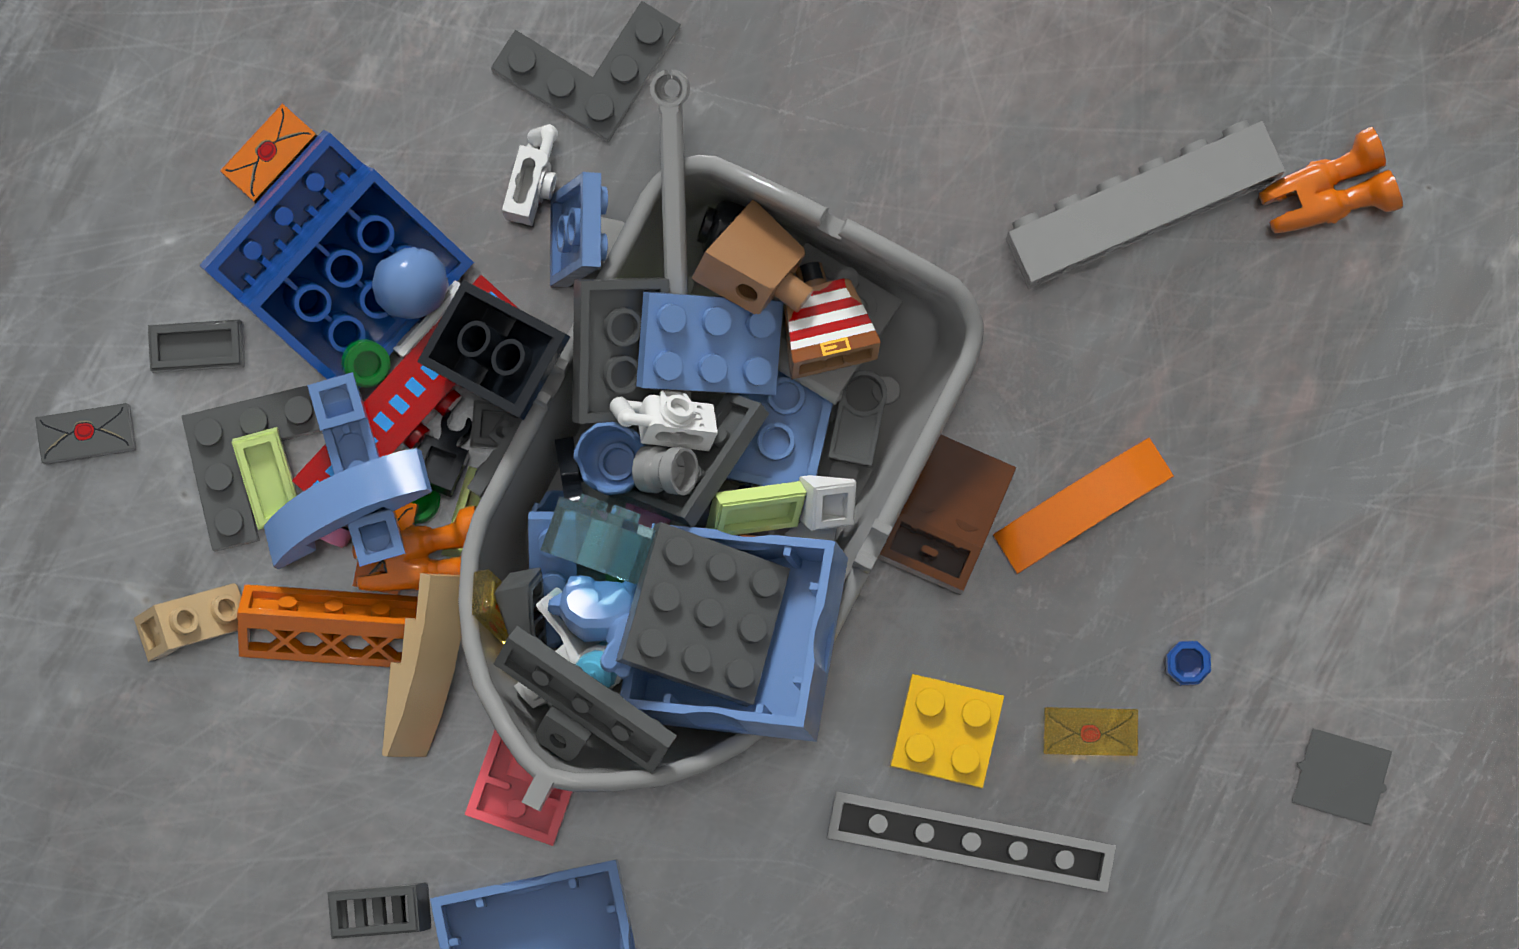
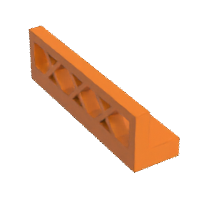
[237,584,418,667]

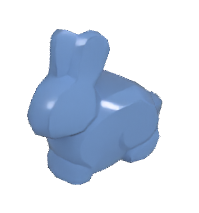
[548,575,638,679]

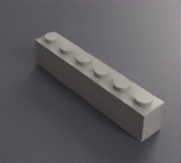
[1006,120,1285,289]
[827,791,1116,892]

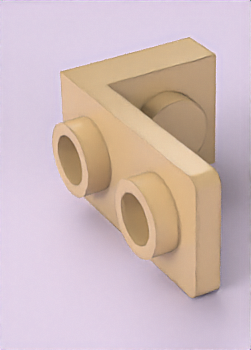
[134,583,241,662]

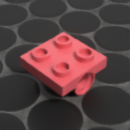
[465,730,573,846]

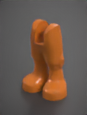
[1259,127,1403,234]
[352,505,476,591]

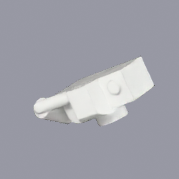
[502,124,558,226]
[610,390,718,451]

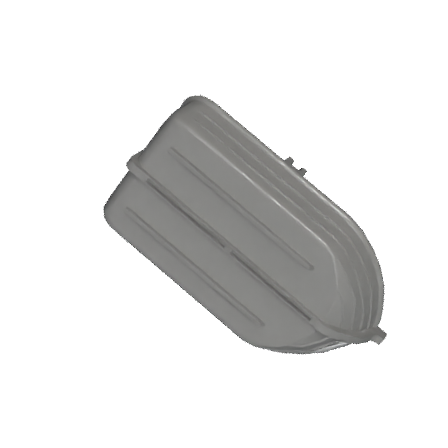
[458,155,984,811]

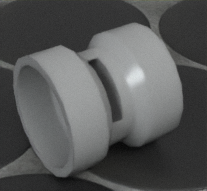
[632,445,699,495]

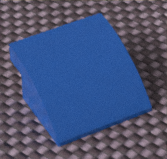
[199,130,474,389]

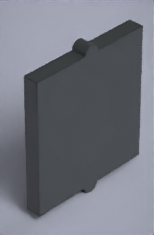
[1292,728,1392,826]

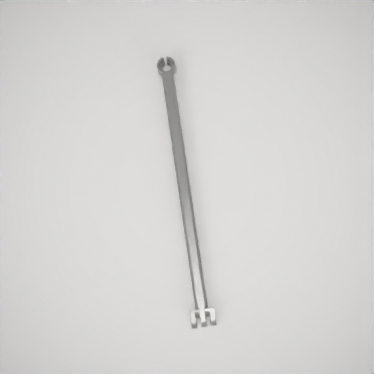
[650,70,692,527]

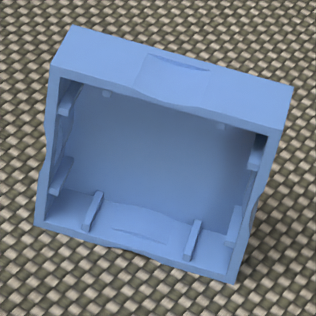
[620,523,848,742]
[430,860,636,949]

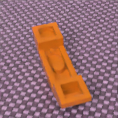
[992,437,1174,574]

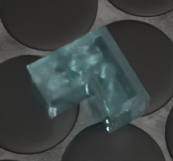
[541,494,656,585]

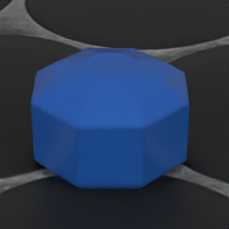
[1165,641,1211,686]

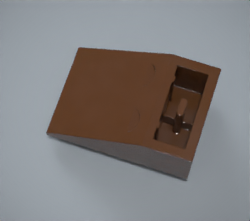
[877,435,1017,595]

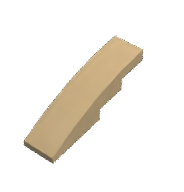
[382,573,461,757]

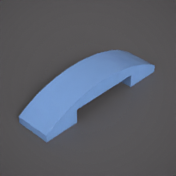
[307,372,406,567]
[264,448,432,569]

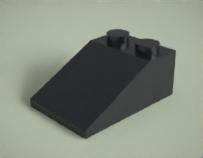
[417,280,570,420]

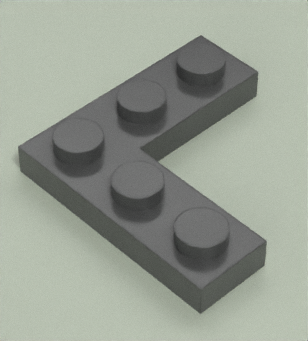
[491,1,681,143]
[181,385,322,552]
[594,393,769,527]

